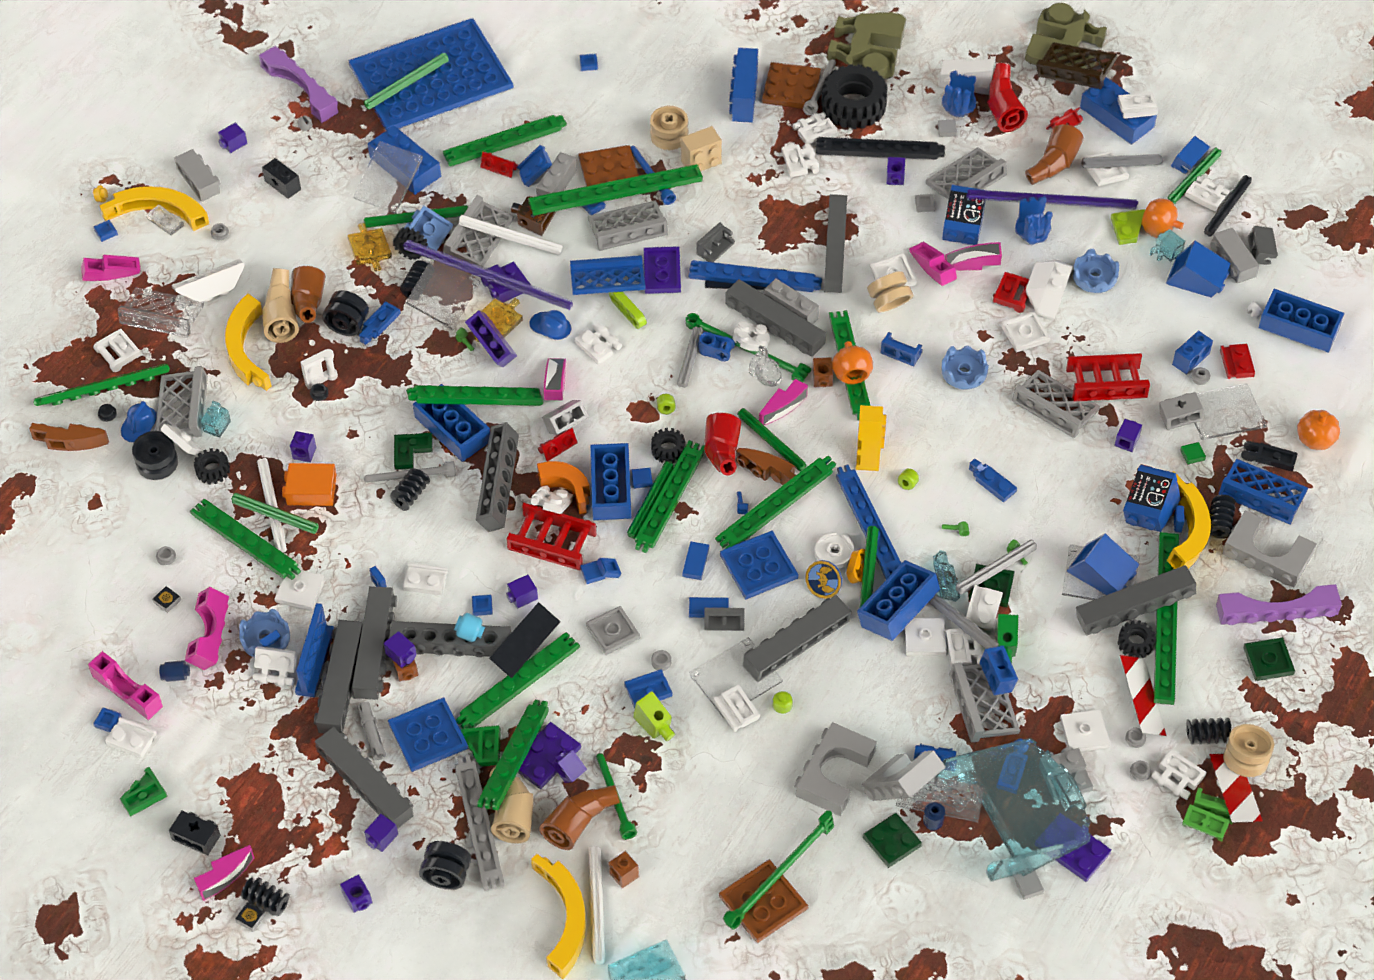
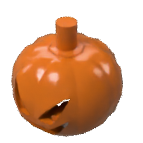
[1142,198,1184,238]
[832,341,873,384]
[1297,410,1340,450]

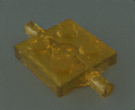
[347,223,392,272]
[474,298,523,342]

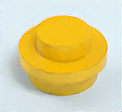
[93,185,108,203]

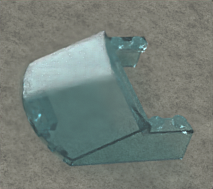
[933,738,1091,882]

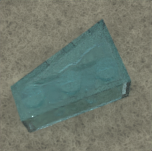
[607,939,685,980]

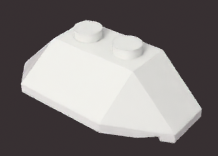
[172,259,244,302]
[1025,260,1073,320]

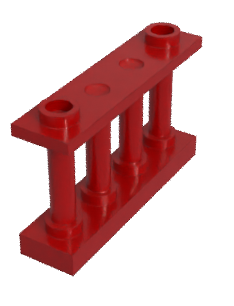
[1066,353,1150,401]
[506,503,597,571]

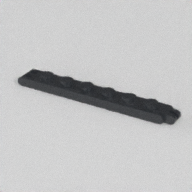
[816,137,945,159]

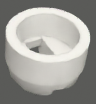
[1247,301,1263,317]

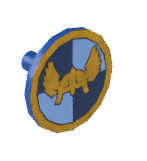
[805,560,842,599]

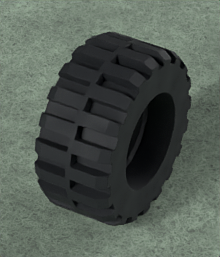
[821,64,888,129]

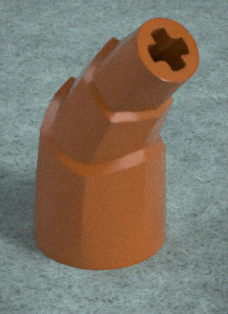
[1025,124,1084,185]
[291,266,326,323]
[539,785,620,850]

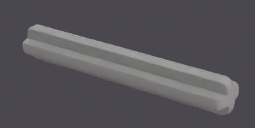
[677,327,703,388]

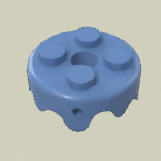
[1072,249,1119,293]
[941,345,989,389]
[239,609,290,658]

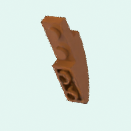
[29,423,109,451]
[736,448,796,485]

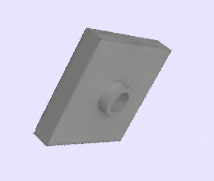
[586,606,640,655]

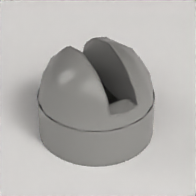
[298,115,312,131]

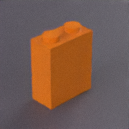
[282,463,337,506]

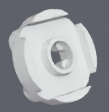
[733,321,770,351]
[815,532,854,569]

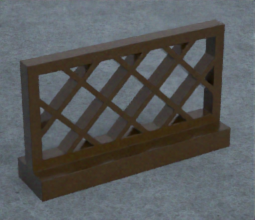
[1036,42,1117,89]

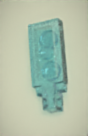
[933,550,960,602]

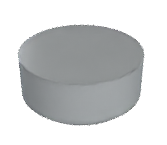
[651,650,671,671]

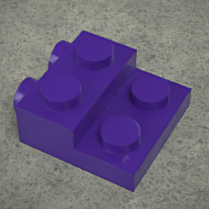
[481,262,530,304]

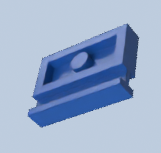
[517,145,552,187]
[624,669,672,709]

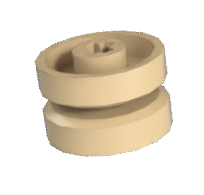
[650,105,688,150]
[867,271,914,312]
[1223,724,1275,777]

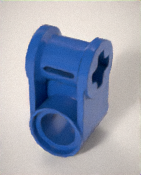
[698,332,735,361]

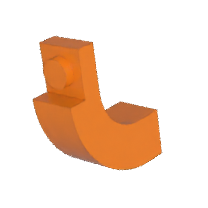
[537,461,590,514]

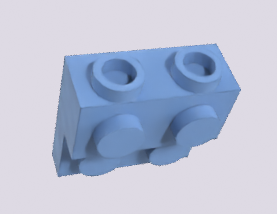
[405,206,454,252]

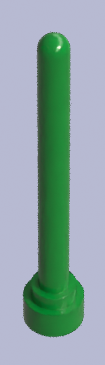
[596,753,637,840]

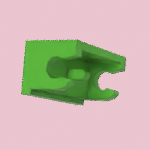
[1193,787,1233,824]
[1182,804,1230,842]

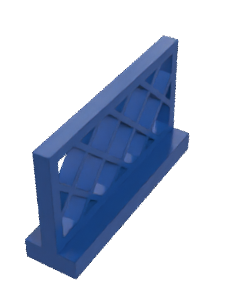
[570,255,645,295]
[1218,459,1308,525]
[295,603,334,698]

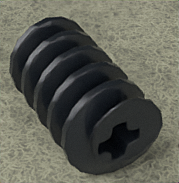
[400,260,434,301]
[390,468,430,511]
[1210,494,1236,539]
[1186,717,1232,745]
[241,877,290,916]

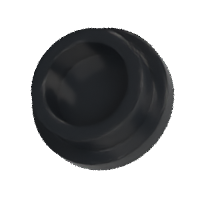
[310,383,329,401]
[98,404,117,422]

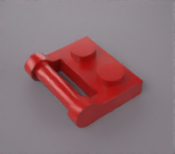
[993,272,1029,313]

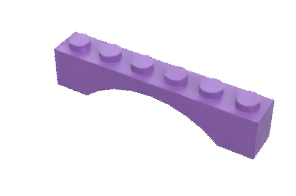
[259,46,338,123]
[1216,584,1342,625]

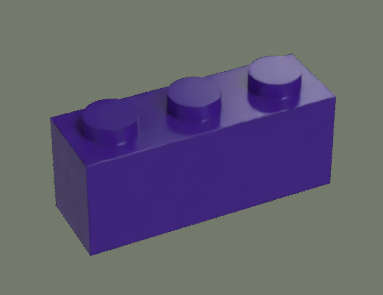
[465,310,517,367]

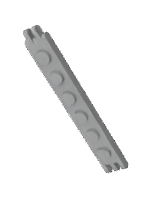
[455,754,505,892]

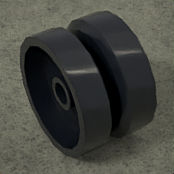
[322,290,369,336]
[132,431,178,480]
[419,841,471,890]

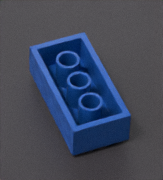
[729,48,758,123]
[1080,77,1157,145]
[368,125,441,195]
[1258,289,1344,353]
[413,384,490,462]
[590,443,632,520]
[857,560,940,641]

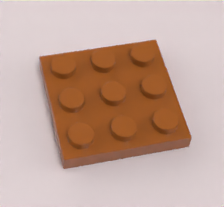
[762,62,821,109]
[578,145,638,186]
[719,859,808,944]

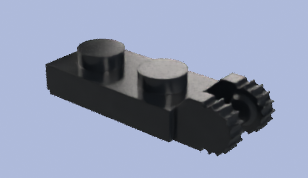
[1241,441,1298,472]

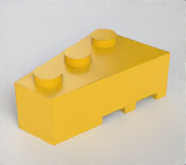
[856,405,887,471]

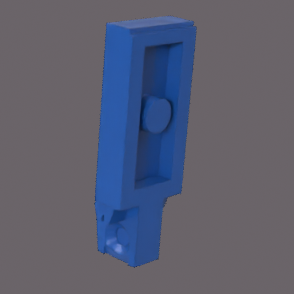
[359,302,401,345]
[969,458,1017,502]

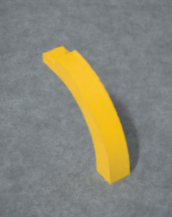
[99,186,209,231]
[225,293,272,391]
[1167,471,1211,569]
[531,854,586,979]

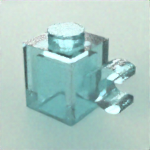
[1150,229,1185,262]
[201,401,231,438]

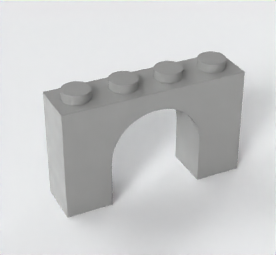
[1222,510,1317,588]
[794,722,877,816]
[862,750,946,801]

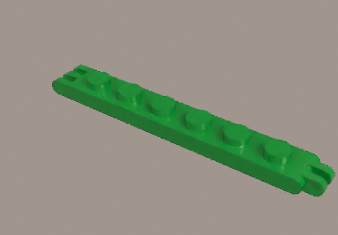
[442,115,567,167]
[829,310,870,420]
[33,363,170,406]
[406,385,544,406]
[635,440,705,553]
[715,456,836,549]
[190,499,301,580]
[456,632,580,729]
[477,699,549,811]

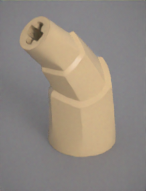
[263,268,299,343]
[489,767,533,844]

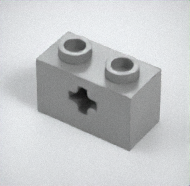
[1159,392,1203,430]
[542,400,589,435]

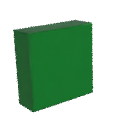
[1180,442,1206,465]

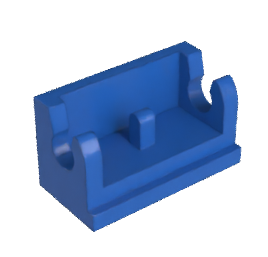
[1171,136,1210,174]
[881,332,923,367]

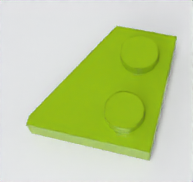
[1111,209,1145,245]

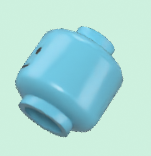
[454,613,485,642]

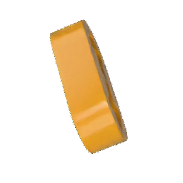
[846,549,865,584]

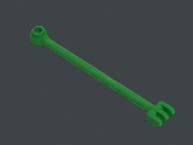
[685,313,812,382]
[723,810,834,930]

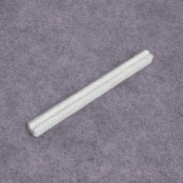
[459,215,562,255]
[257,458,287,552]
[589,846,605,964]

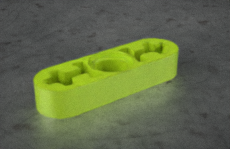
[609,292,647,329]

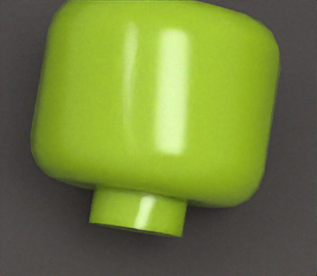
[656,393,676,415]
[898,468,919,490]
[772,691,793,714]

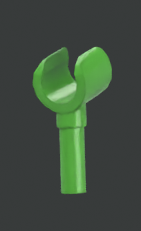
[456,327,474,351]
[942,521,969,536]
[1007,539,1028,566]

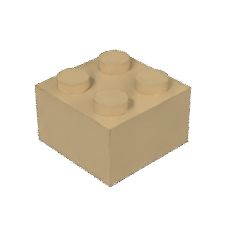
[681,126,722,171]

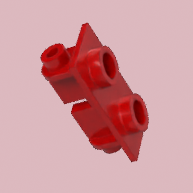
[1046,107,1083,129]
[480,151,518,178]
[538,428,578,462]

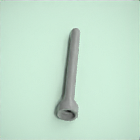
[803,59,836,116]
[364,461,456,482]

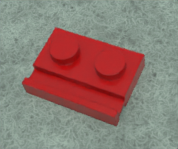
[1220,343,1255,379]

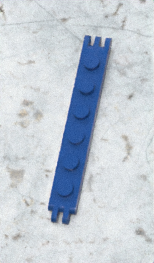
[688,260,823,292]
[836,464,902,580]

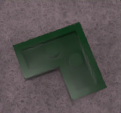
[394,433,433,470]

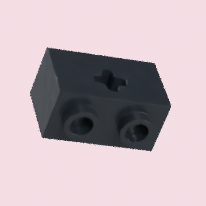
[262,158,301,199]
[168,810,221,856]

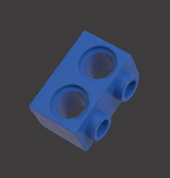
[1172,330,1213,375]
[979,646,1018,696]

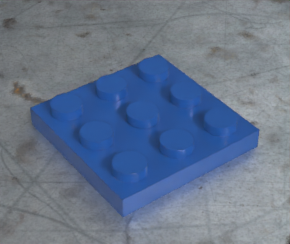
[720,531,798,600]
[388,697,468,772]

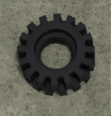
[393,227,428,260]
[651,428,685,464]
[194,448,230,485]
[1118,620,1156,658]

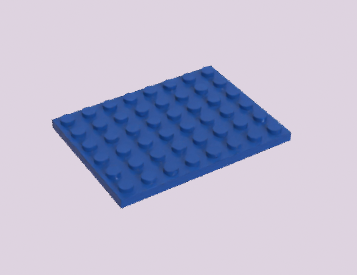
[348,18,514,130]

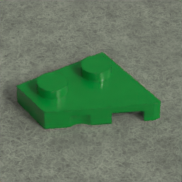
[461,725,501,767]
[120,767,168,817]

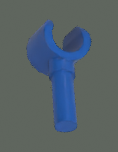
[737,491,748,515]

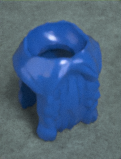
[942,70,976,117]
[1015,196,1053,245]

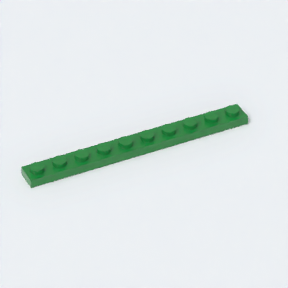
[528,164,703,216]
[1154,532,1179,705]

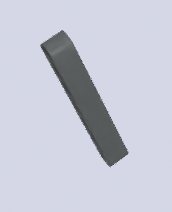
[824,194,847,293]

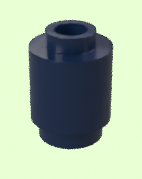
[159,660,190,682]
[923,802,945,831]

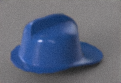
[529,310,571,340]
[121,401,157,443]

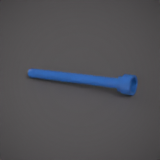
[630,146,676,205]

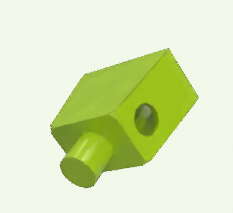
[633,691,675,742]

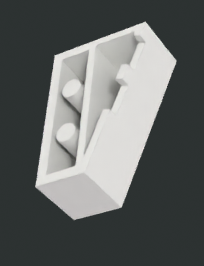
[939,56,996,95]

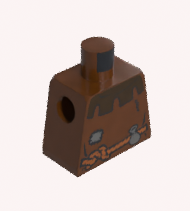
[511,196,556,236]

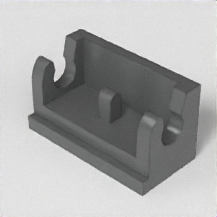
[696,222,735,262]
[1248,226,1278,265]
[704,608,744,631]

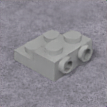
[1039,747,1093,801]

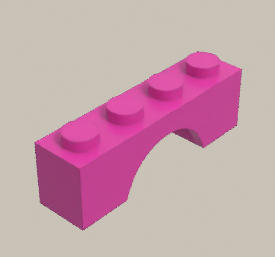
[185,587,229,670]
[88,651,163,720]

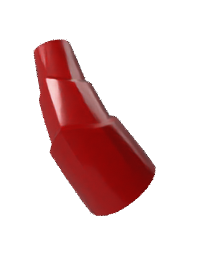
[987,63,1028,132]
[704,412,741,476]

